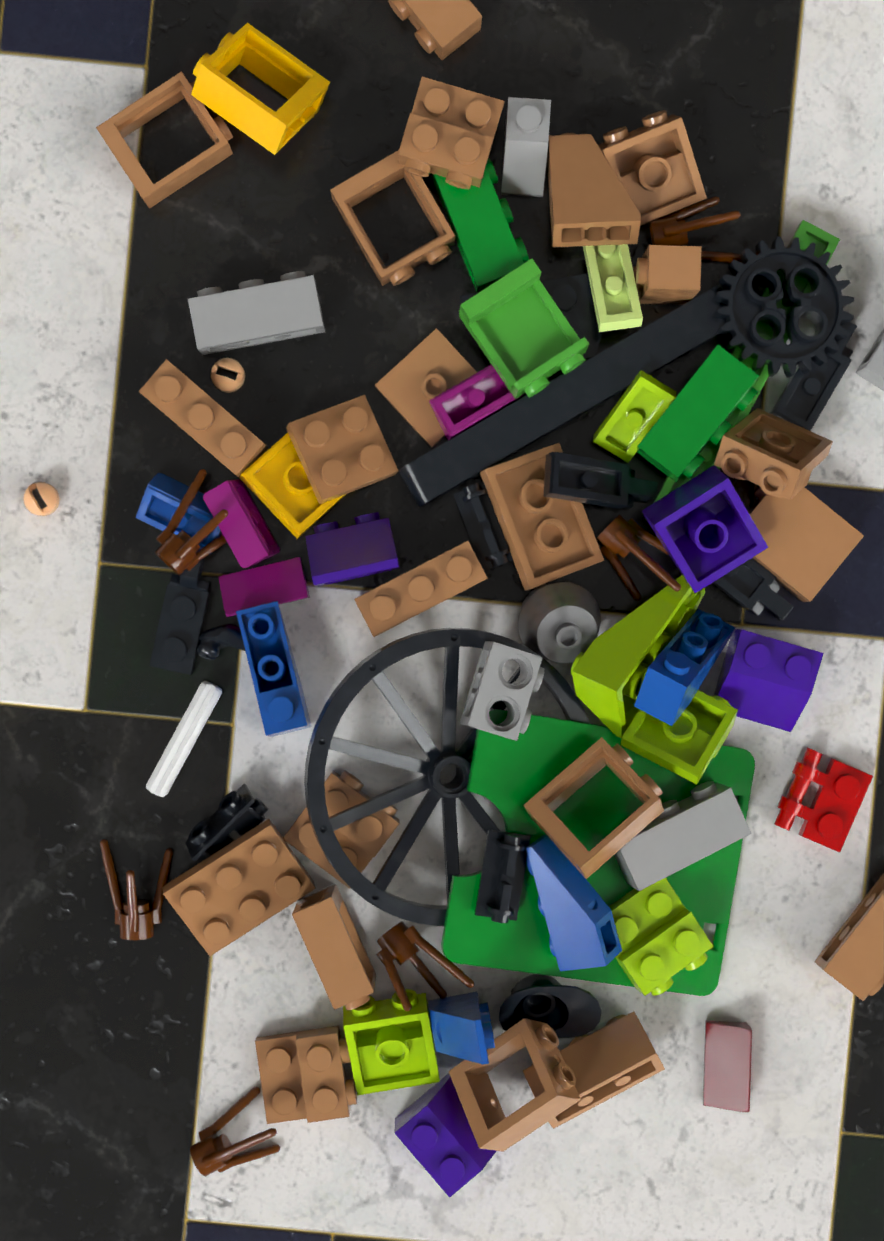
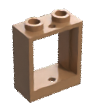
[96,71,233,209]
[330,150,455,286]
[523,737,664,879]
[292,884,376,1010]
[449,1018,581,1152]

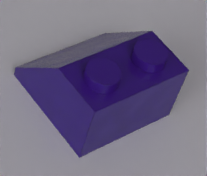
[642,465,769,593]
[305,512,400,587]
[714,629,824,732]
[394,1073,496,1198]

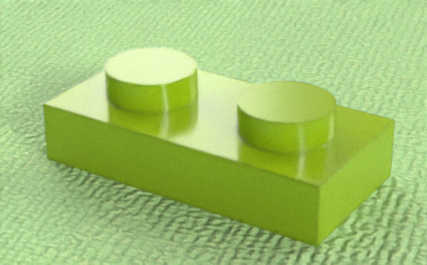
[593,370,676,463]

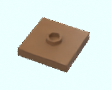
[375,328,477,448]

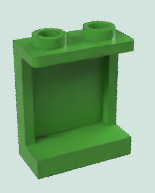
[459,259,590,399]

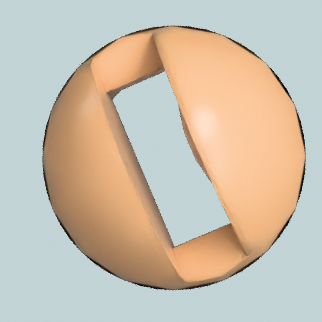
[210,358,245,393]
[23,482,60,516]

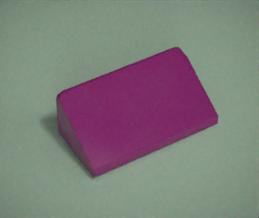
[429,364,524,440]
[203,479,280,568]
[219,557,310,617]

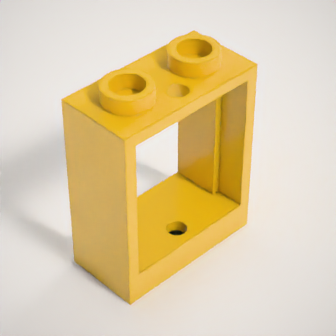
[191,22,330,155]

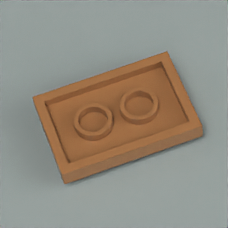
[480,443,604,591]
[162,819,316,956]

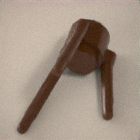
[649,196,743,263]
[155,469,228,575]
[597,514,681,601]
[100,839,173,940]
[376,921,475,1012]
[190,1087,280,1177]

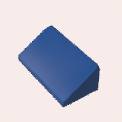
[135,473,222,555]

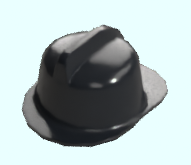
[499,974,602,1038]

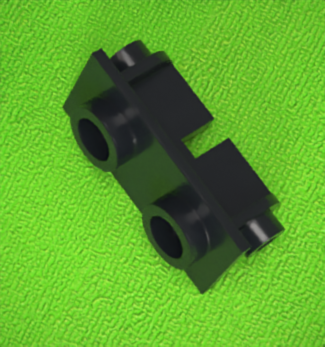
[453,482,513,571]
[185,784,269,862]
[474,829,531,923]

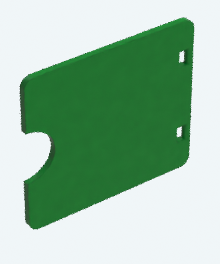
[441,709,755,996]

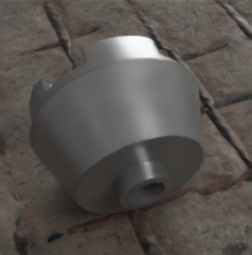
[518,582,601,663]

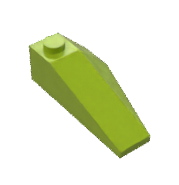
[571,575,705,738]

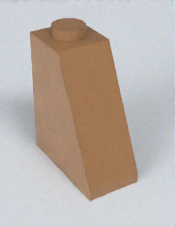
[547,133,641,247]

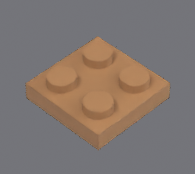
[286,395,398,504]

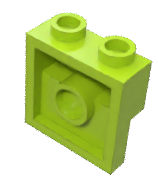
[621,690,738,784]
[609,878,714,996]
[343,989,440,1096]

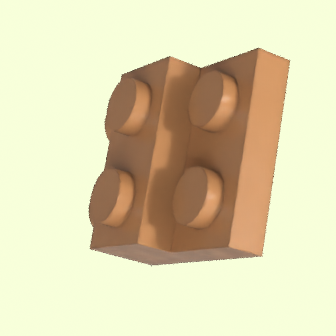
[398,76,505,189]
[598,110,707,226]
[714,408,833,500]
[283,770,400,889]
[255,1025,357,1124]

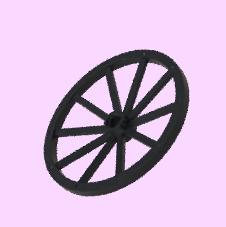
[304,628,590,926]

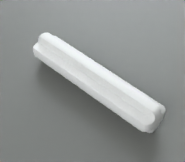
[146,681,222,797]

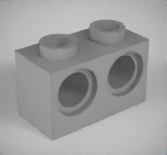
[460,641,544,741]

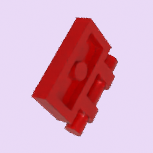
[774,747,873,853]

